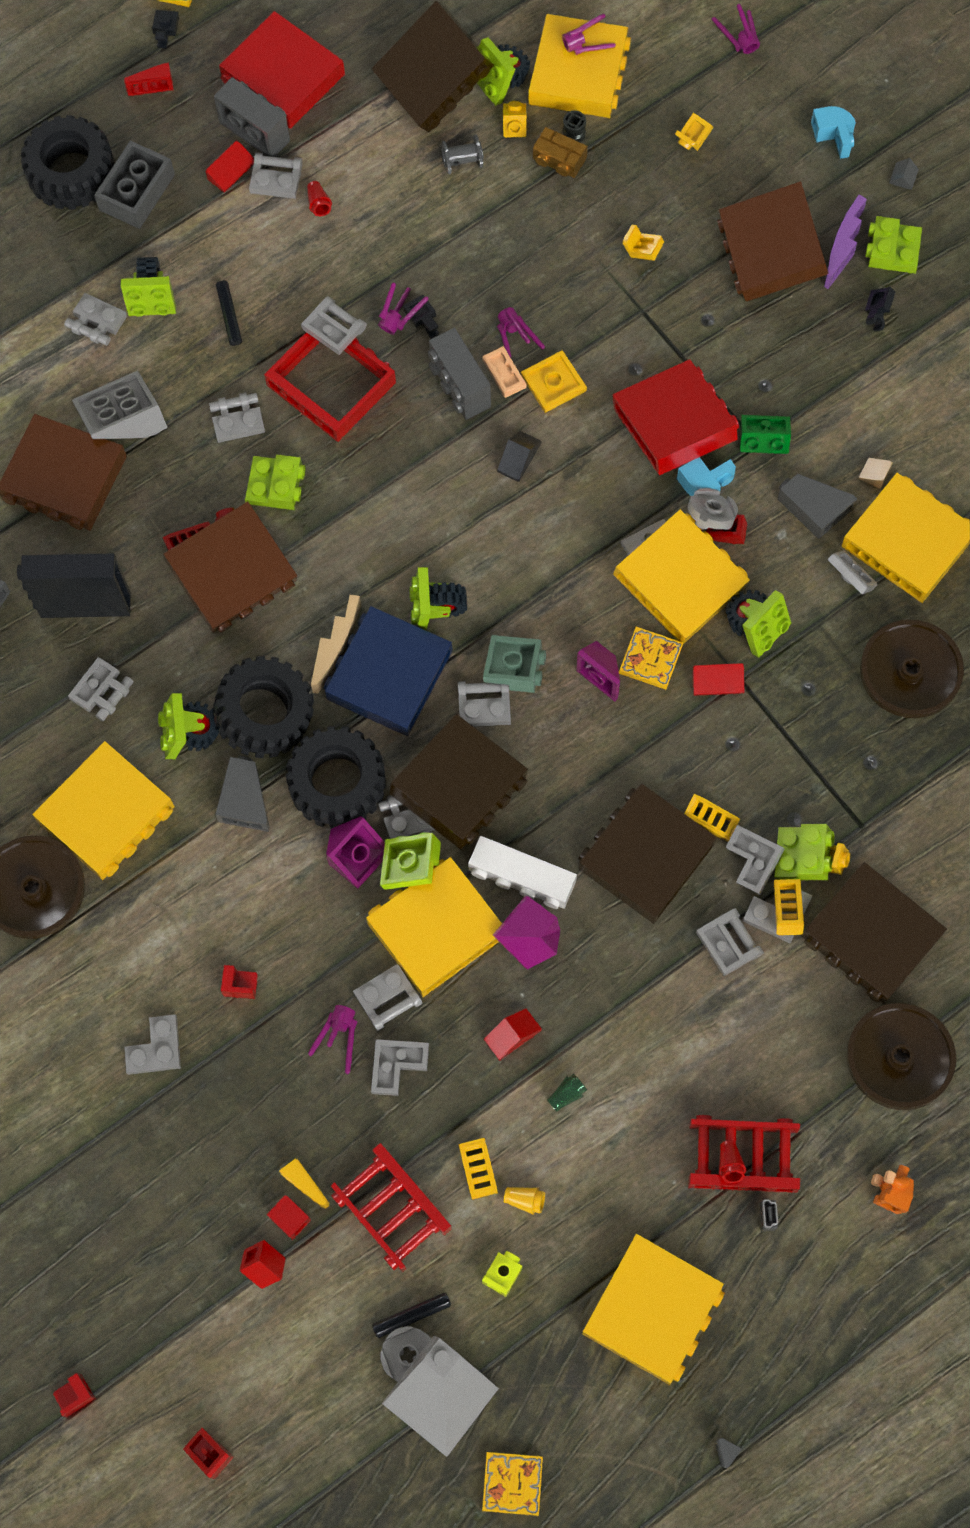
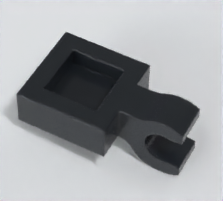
[152,10,179,49]
[865,287,896,332]
[403,295,439,339]

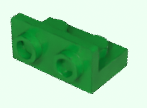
[740,415,791,454]

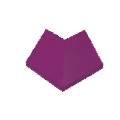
[576,641,620,702]
[326,816,385,888]
[493,896,560,969]

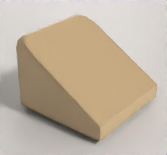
[858,458,893,489]

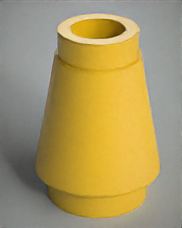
[504,1187,545,1215]

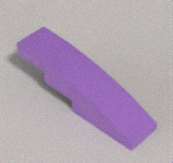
[824,195,867,289]

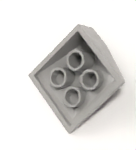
[72,370,168,439]
[382,1335,499,1457]

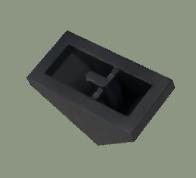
[497,431,542,482]

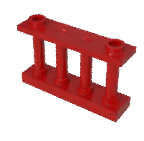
[688,1115,800,1193]
[331,1143,452,1273]

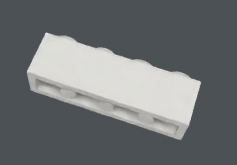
[468,836,577,909]

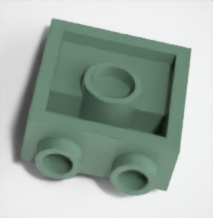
[483,635,546,693]

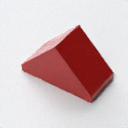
[484,1008,542,1061]
[183,1428,234,1479]

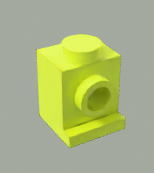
[482,1251,522,1297]

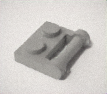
[249,152,303,199]
[301,296,367,355]
[458,681,511,727]
[696,908,764,976]
[353,964,423,1031]

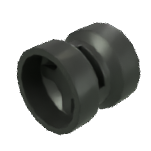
[563,110,586,142]

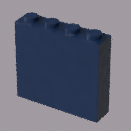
[324,606,453,737]

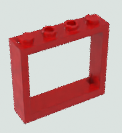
[264,332,396,442]

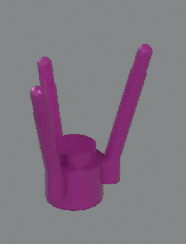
[712,4,760,54]
[562,14,616,55]
[378,282,428,335]
[497,307,545,358]
[308,1005,358,1074]

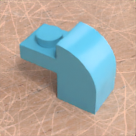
[811,106,856,159]
[677,457,736,496]

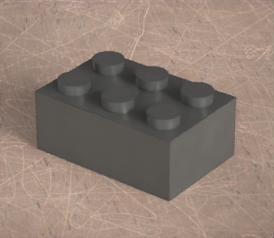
[214,77,290,157]
[95,140,175,229]
[428,327,491,420]

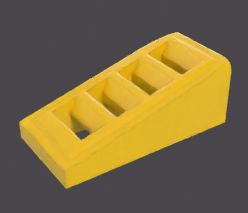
[684,794,740,842]
[774,879,804,935]
[459,1138,498,1200]
[279,1158,330,1209]

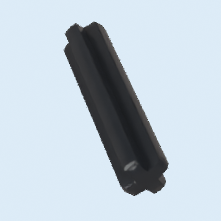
[216,280,242,346]
[372,1293,451,1338]

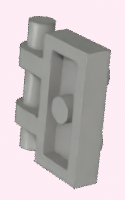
[64,293,127,346]
[209,393,265,443]
[68,657,134,721]
[378,795,435,839]

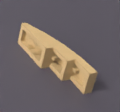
[311,595,361,694]

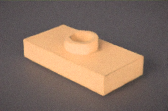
[482,346,526,398]

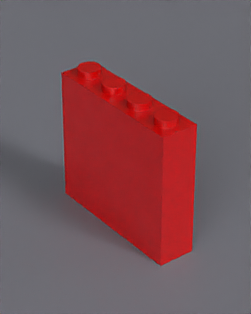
[219,11,345,129]
[612,359,739,476]

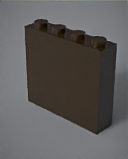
[371,1,494,132]
[389,714,528,850]
[578,783,717,924]
[802,862,947,1004]

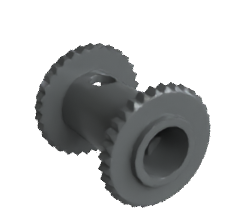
[441,135,484,174]

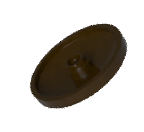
[860,620,964,718]
[0,836,85,939]
[847,1003,956,1110]

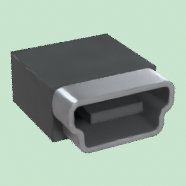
[759,1200,778,1232]

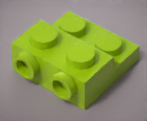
[865,216,922,274]
[245,455,305,510]
[774,824,835,880]
[380,832,441,890]

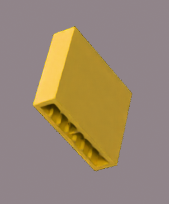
[529,14,631,118]
[841,473,970,603]
[613,509,750,644]
[32,741,175,880]
[366,857,502,997]
[582,1234,725,1385]

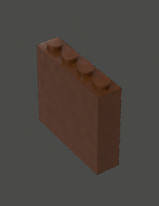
[717,181,829,302]
[0,414,127,531]
[163,502,297,633]

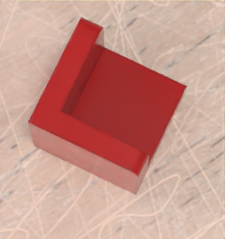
[221,965,258,999]
[267,1196,311,1241]
[239,1240,286,1289]
[53,1373,96,1417]

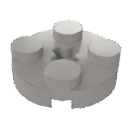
[687,488,738,530]
[380,1326,431,1382]

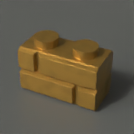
[533,127,588,178]

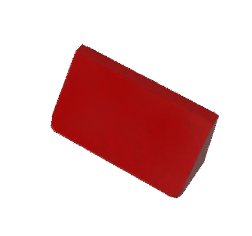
[206,140,254,193]
[692,663,745,696]

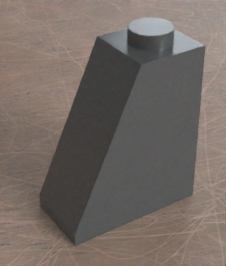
[778,474,857,539]
[216,756,270,832]

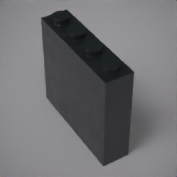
[17,553,131,618]

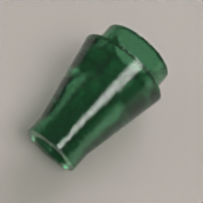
[547,1074,587,1112]

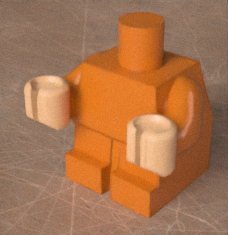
[871,1165,914,1214]

